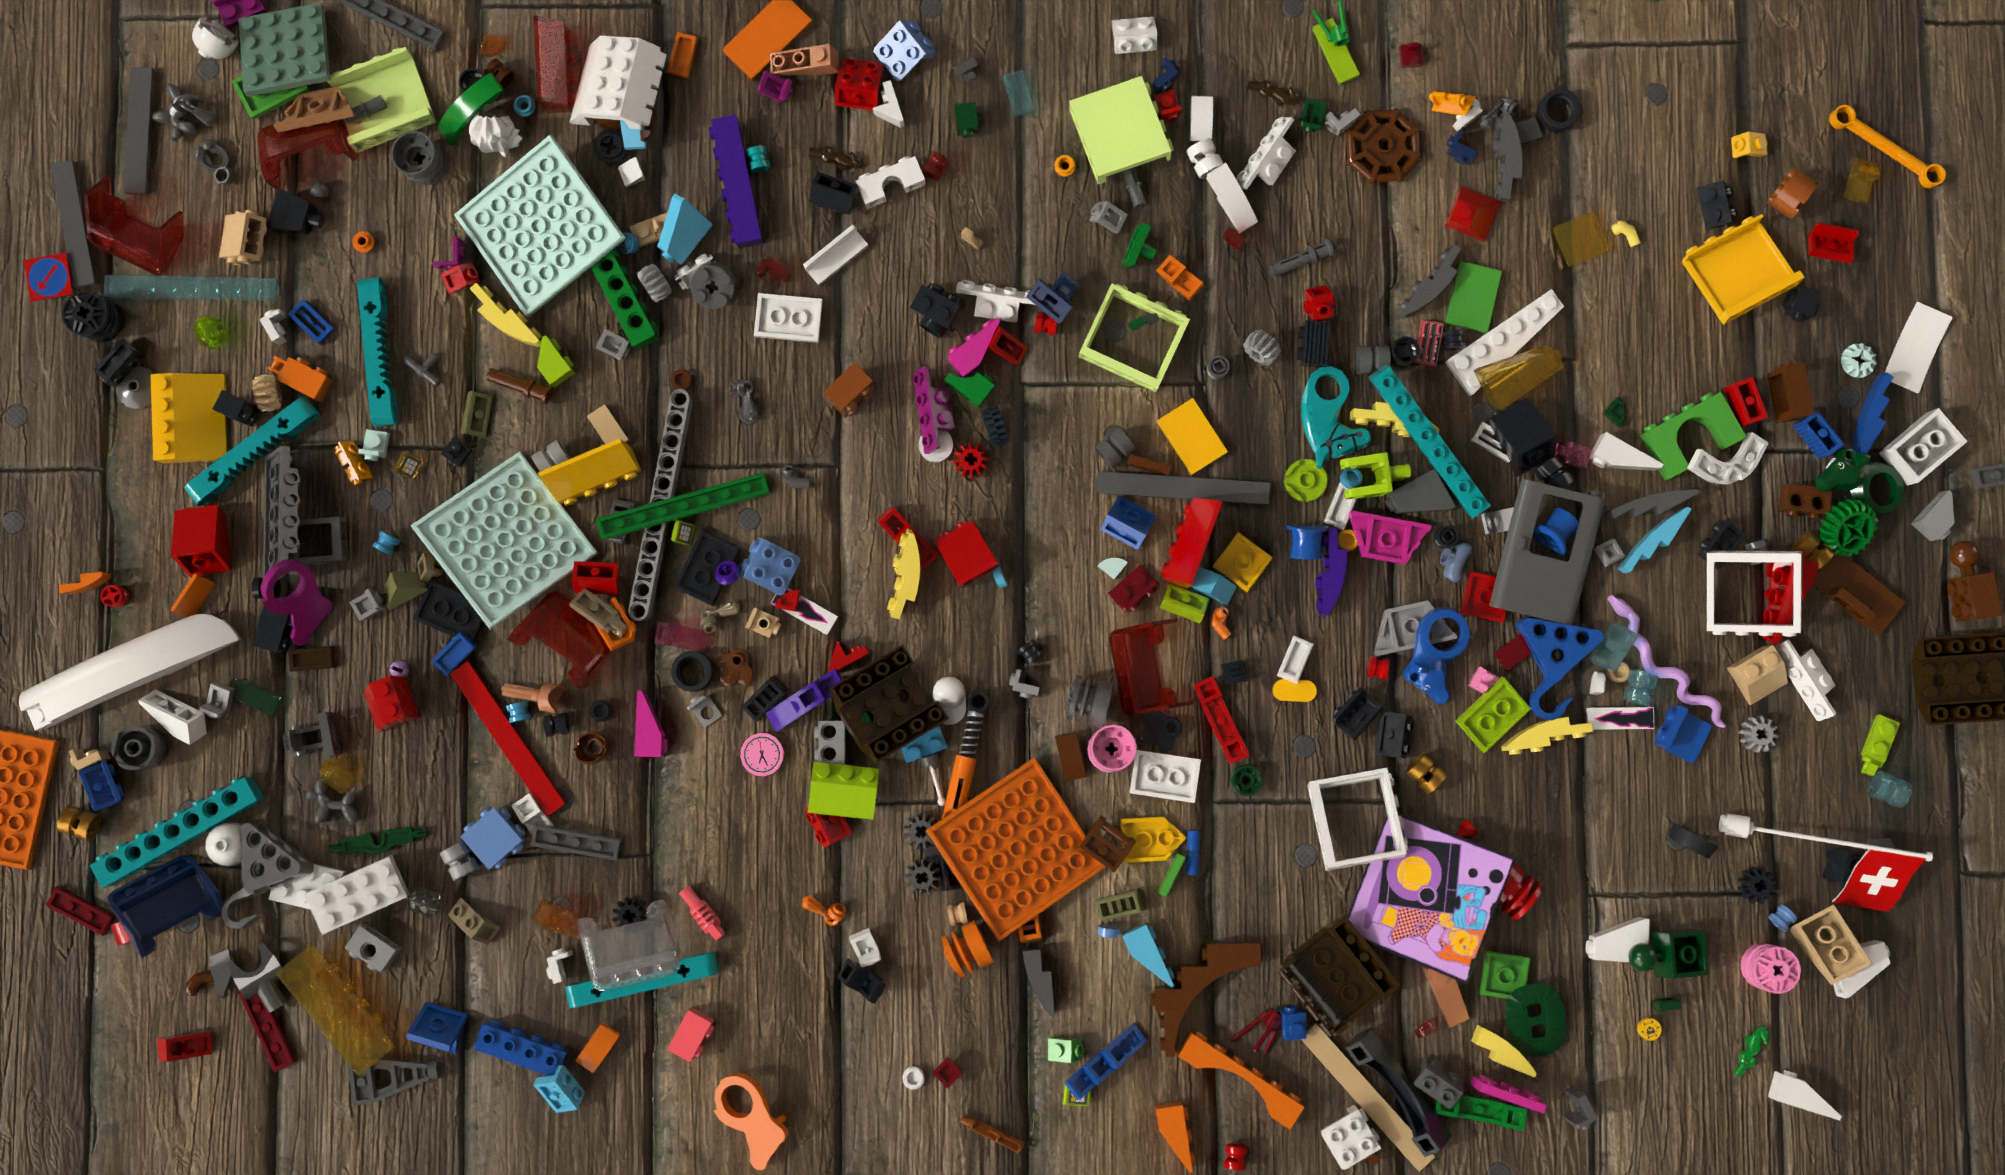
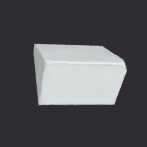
[618,157,646,187]

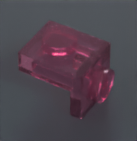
[1555,442,1591,469]

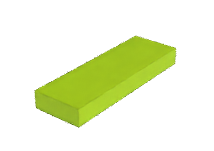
[1312,18,1360,85]

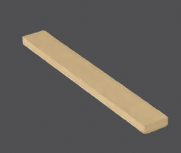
[1301,1023,1435,1172]

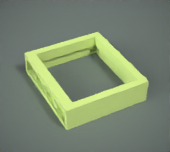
[1078,283,1190,392]

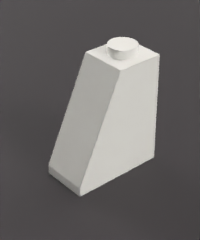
[1586,917,1650,962]
[1833,940,1890,998]

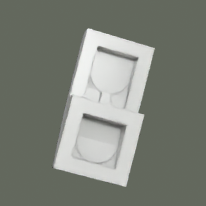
[1190,96,1213,141]
[511,793,554,835]

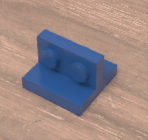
[1100,496,1156,550]
[407,1002,468,1054]

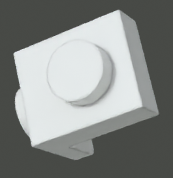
[849,928,881,968]
[546,948,573,984]

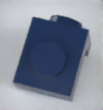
[1152,57,1179,94]
[1446,130,1477,165]

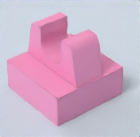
[1468,667,1499,694]

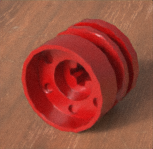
[1498,863,1543,920]

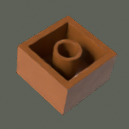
[823,362,875,417]

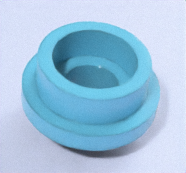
[514,95,535,117]

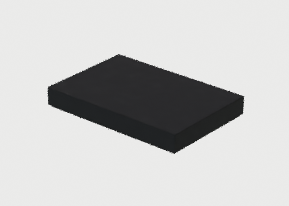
[673,529,741,606]
[413,579,484,643]

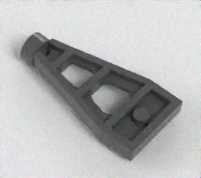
[347,1057,442,1106]

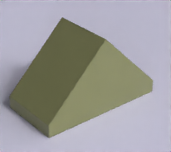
[382,572,428,611]

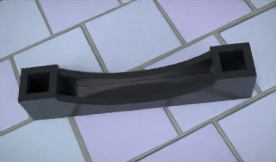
[1346,1027,1451,1157]

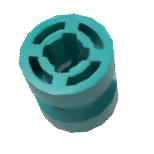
[745,146,771,174]

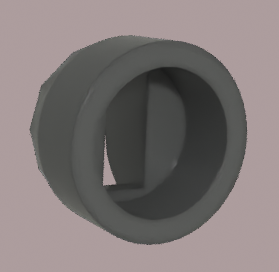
[214,166,234,185]
[310,180,329,199]

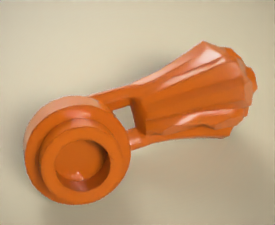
[802,895,846,926]

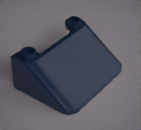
[107,855,223,958]

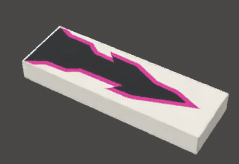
[771,588,838,635]
[1586,707,1654,730]

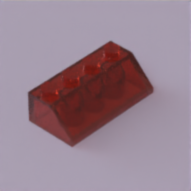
[533,16,575,114]

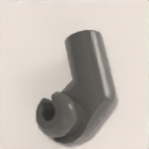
[782,465,810,489]

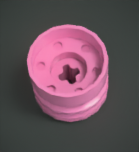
[1087,725,1137,773]
[1741,943,1801,994]

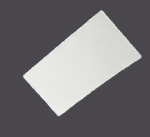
[1885,302,1952,393]

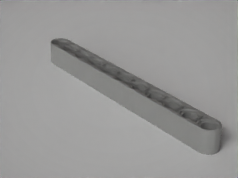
[629,389,693,622]

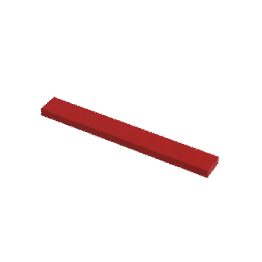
[450,661,567,817]

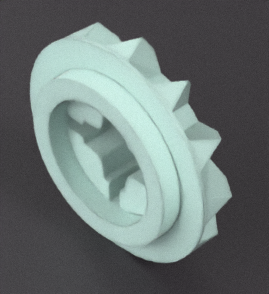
[1841,343,1877,378]

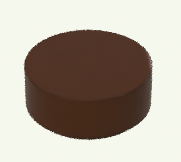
[671,369,693,391]

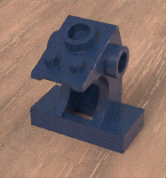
[1026,271,1080,324]

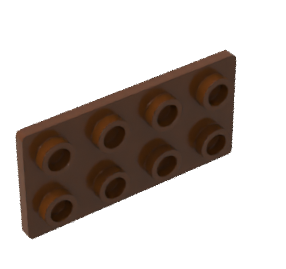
[1813,554,1905,636]

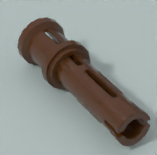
[486,368,553,405]

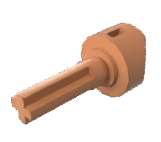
[501,682,565,714]

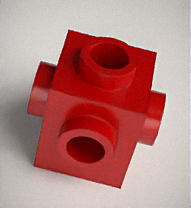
[1303,285,1336,321]

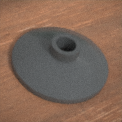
[116,366,154,409]

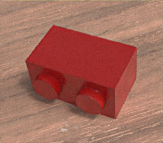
[1723,377,1768,427]
[572,561,621,595]

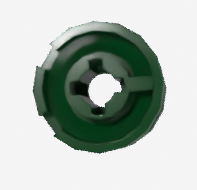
[1230,765,1263,796]

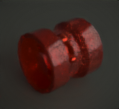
[921,151,950,181]

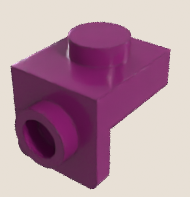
[756,71,793,103]

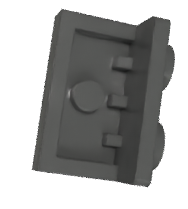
[1414,1056,1463,1108]
[1564,1087,1598,1129]

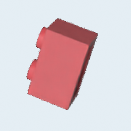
[667,1007,715,1062]

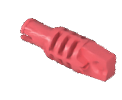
[679,885,725,941]

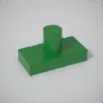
[1121,223,1157,268]

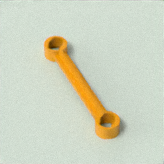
[1829,105,1946,188]

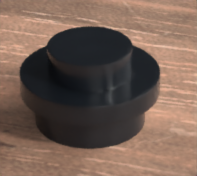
[590,700,612,722]

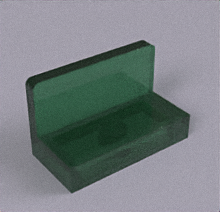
[233,678,284,716]

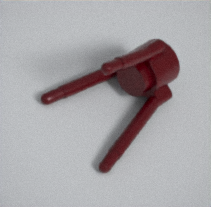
[1231,1009,1282,1054]

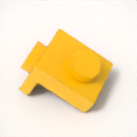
[1731,131,1768,158]

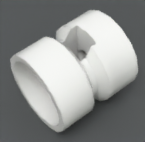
[1186,138,1223,179]

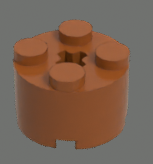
[1767,167,1819,220]

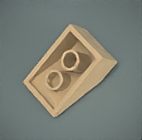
[1789,905,1872,985]

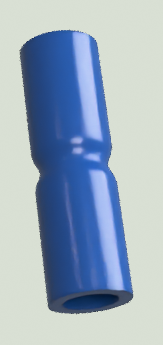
[1186,830,1201,875]

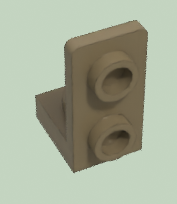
[448,898,501,945]

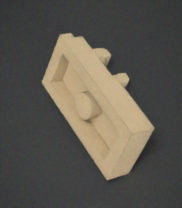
[629,212,668,248]

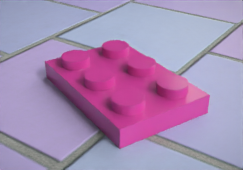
[1470,1074,1547,1114]

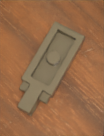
[570,589,627,638]

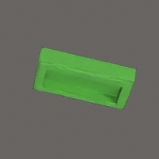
[1157,853,1186,897]

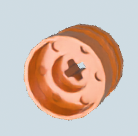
[941,920,995,979]

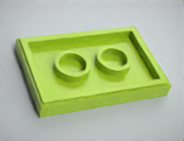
[1455,677,1531,753]

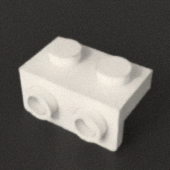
[1112,17,1157,54]

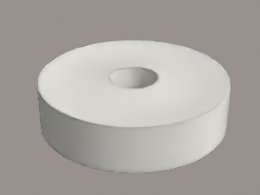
[919,431,953,463]

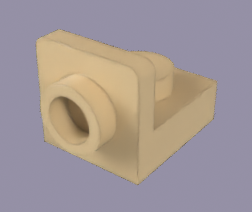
[69,749,111,771]

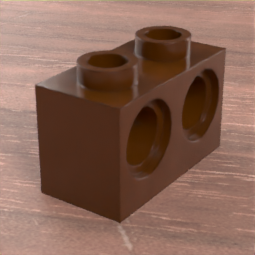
[1778,483,1832,520]

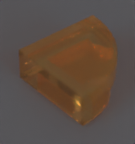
[478,34,507,57]

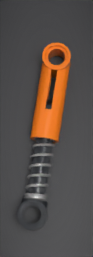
[942,690,990,819]

